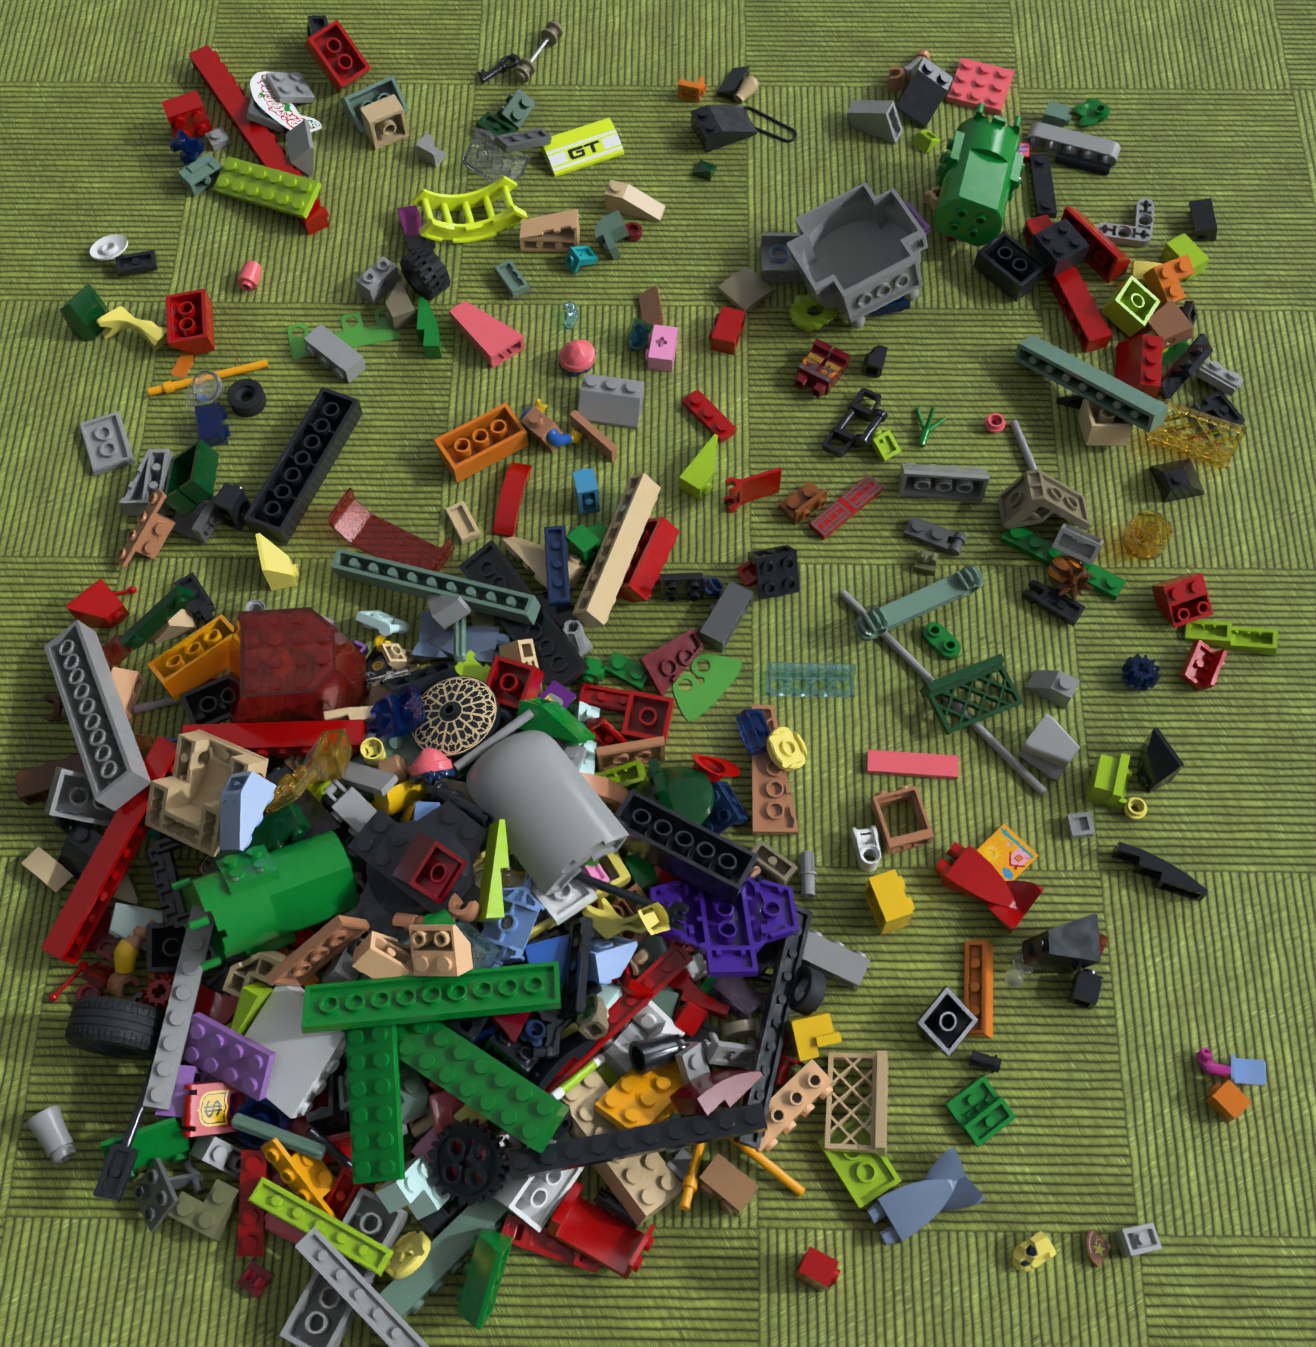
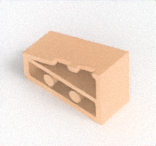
[519,209,580,253]
[352,931,413,979]

